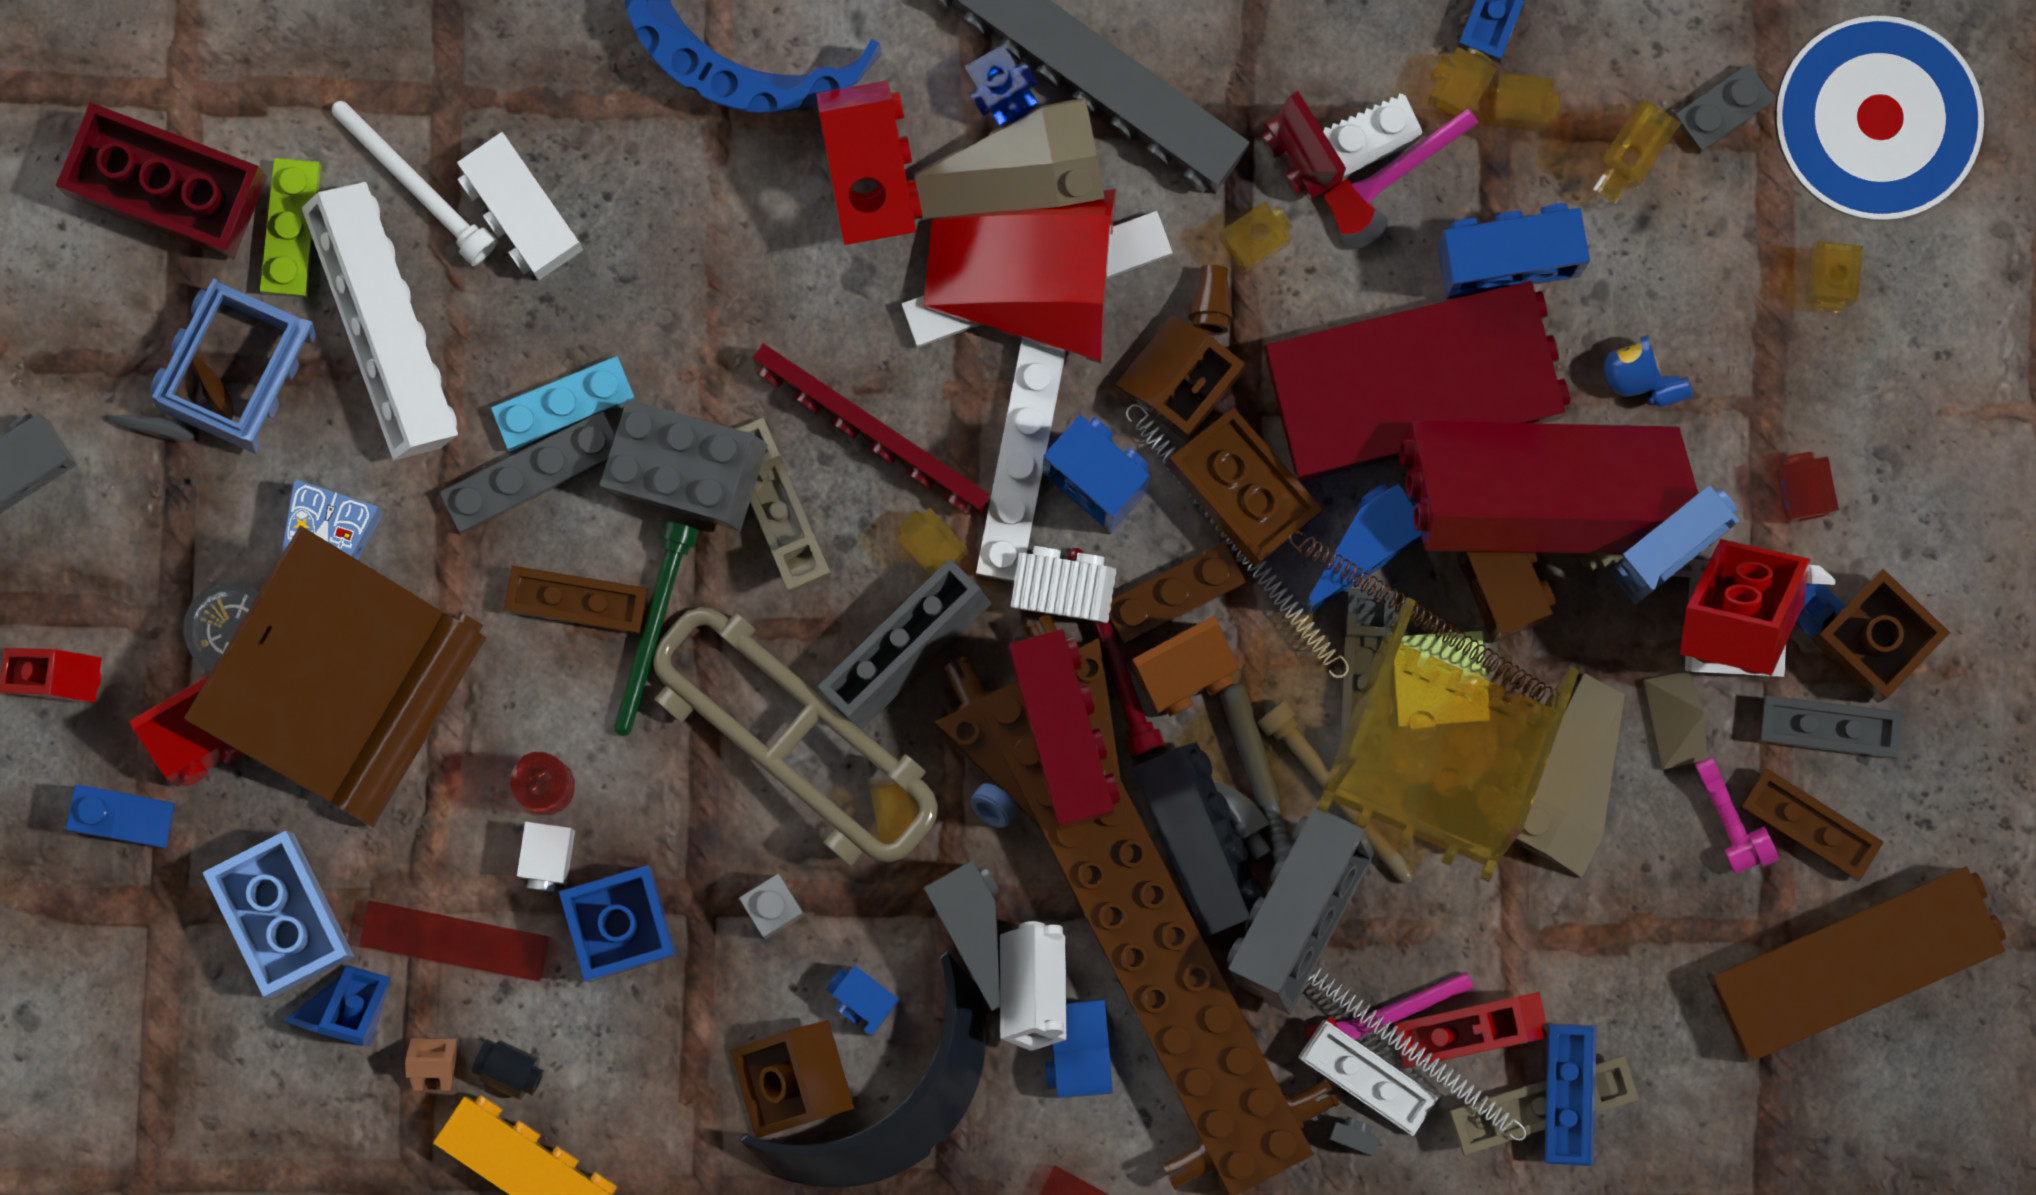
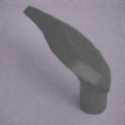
[109,415,194,442]

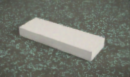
[1298,1020,1438,1136]

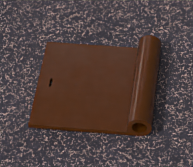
[184,525,486,827]

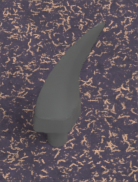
[1214,782,1271,861]

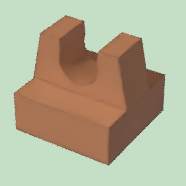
[405,1038,458,1091]

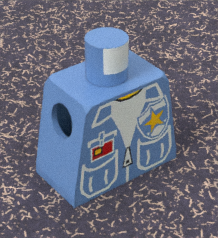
[283,479,384,560]

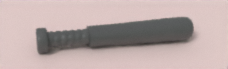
[1219,683,1293,863]

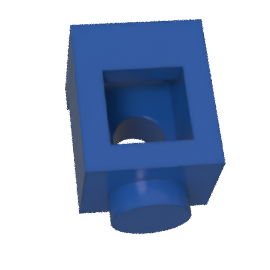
[826,965,900,1036]

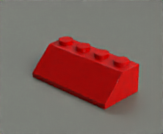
[129,675,245,787]

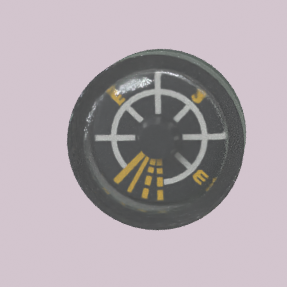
[183,582,259,671]

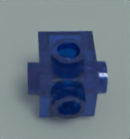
[965,43,1039,127]

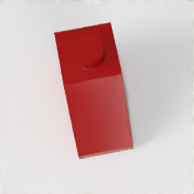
[0,647,102,703]

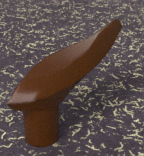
[191,354,233,436]

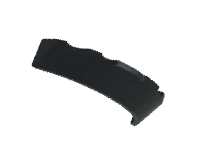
[739,950,986,1187]

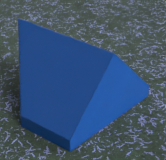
[283,965,391,1046]

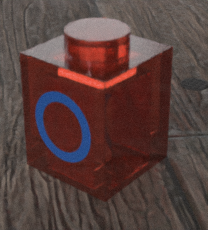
[1776,452,1839,524]

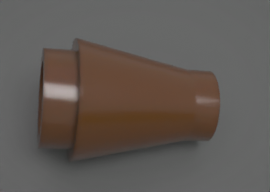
[1188,265,1233,335]

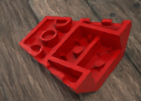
[923,188,1117,364]

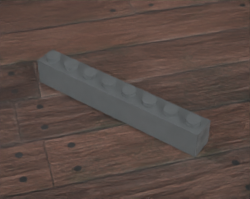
[932,0,1249,194]

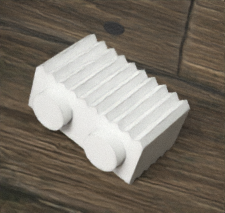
[1323,93,1422,176]
[1010,546,1117,623]

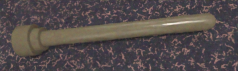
[1257,700,1414,884]

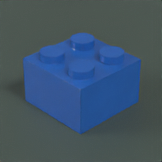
[559,865,678,983]

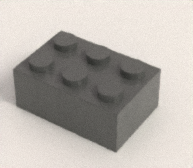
[599,399,768,531]

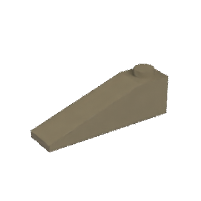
[914,98,1104,219]
[1500,673,1625,878]

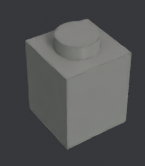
[739,873,805,939]

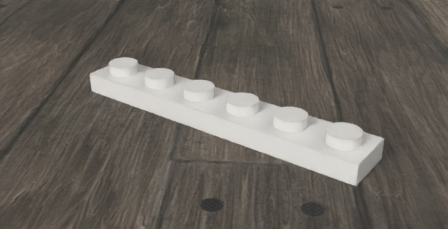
[976,337,1066,582]

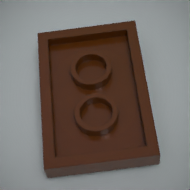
[1165,407,1323,567]

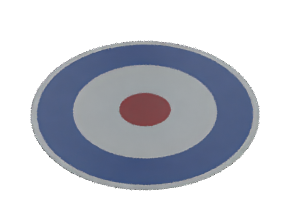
[1777,16,1984,220]

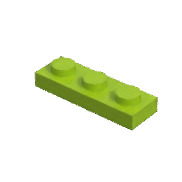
[260,158,322,298]

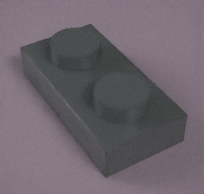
[1674,63,1776,154]

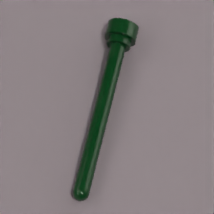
[614,520,699,736]

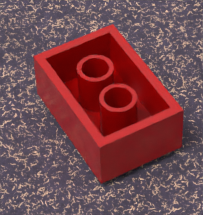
[1680,539,1811,676]

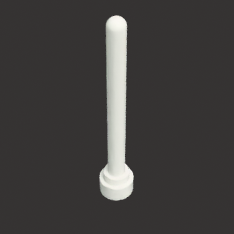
[332,101,498,266]

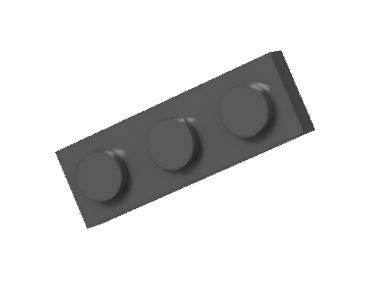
[1758,695,1903,759]

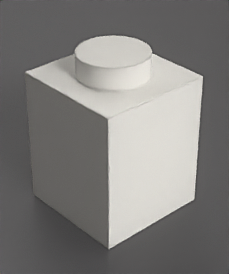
[517,822,575,892]

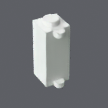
[1000,921,1066,1051]

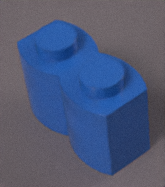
[1045,1000,1113,1099]

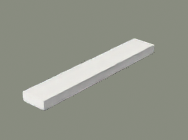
[902,211,1173,348]

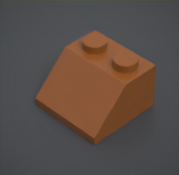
[1131,615,1239,717]

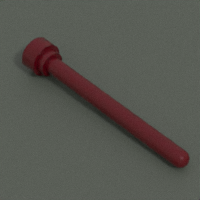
[1067,548,1166,759]

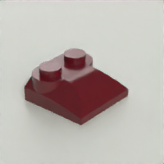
[1260,91,1346,200]

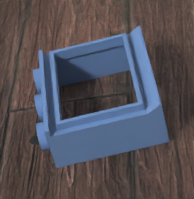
[150,278,316,454]
[1608,485,1739,605]

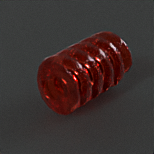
[510,752,575,815]

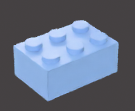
[202,831,355,998]

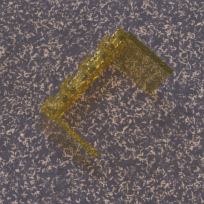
[1317,598,1580,882]

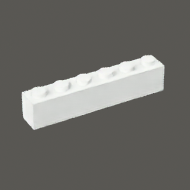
[302,182,458,461]

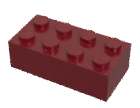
[55,102,268,260]
[1009,629,1121,831]

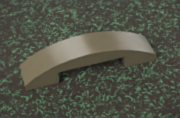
[737,417,831,593]
[1449,1056,1639,1156]

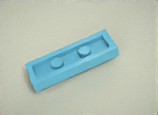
[491,356,636,452]

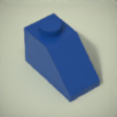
[66,784,175,849]

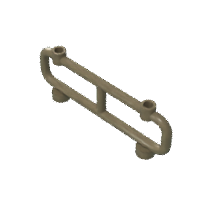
[653,607,938,867]

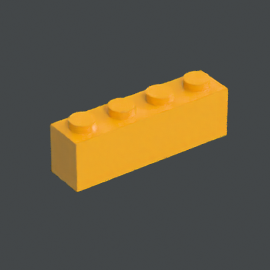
[433,1094,618,1195]

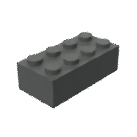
[1227,806,1375,1015]

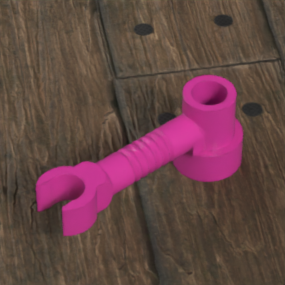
[1695,757,1780,875]

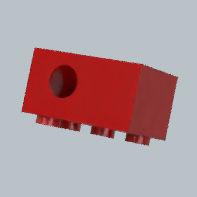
[816,80,923,245]

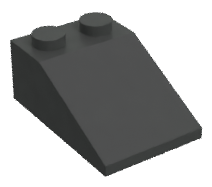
[924,860,1000,1012]

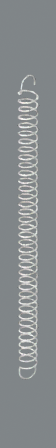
[1126,404,1349,678]
[1245,920,1526,1141]

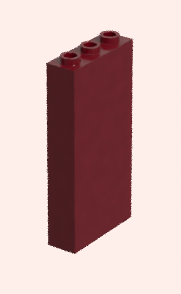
[1264,281,1570,482]
[1399,421,1698,554]

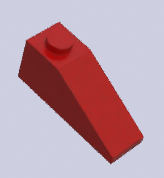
[1394,992,1548,1069]

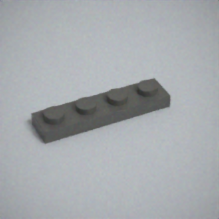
[439,411,615,535]

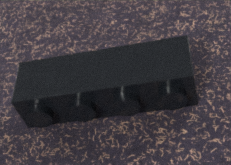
[1133,742,1266,938]

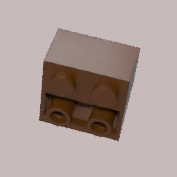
[1115,314,1245,442]

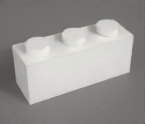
[457,132,583,281]

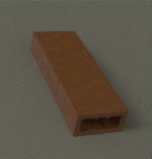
[1708,866,2006,1062]

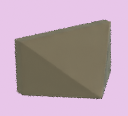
[1643,671,1707,770]

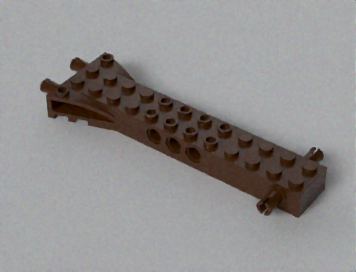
[935,614,1340,1195]

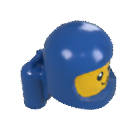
[1604,334,1694,407]

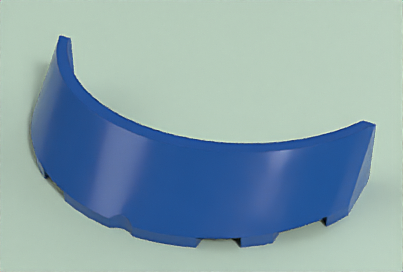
[624,0,881,113]

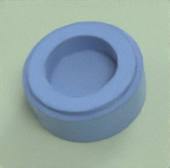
[970,783,1017,828]

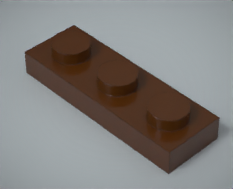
[1109,542,1246,645]
[504,565,648,634]
[1740,768,1884,882]

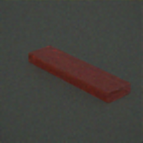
[359,900,550,982]

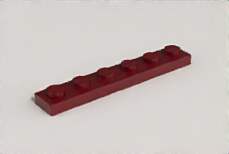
[752,343,990,515]

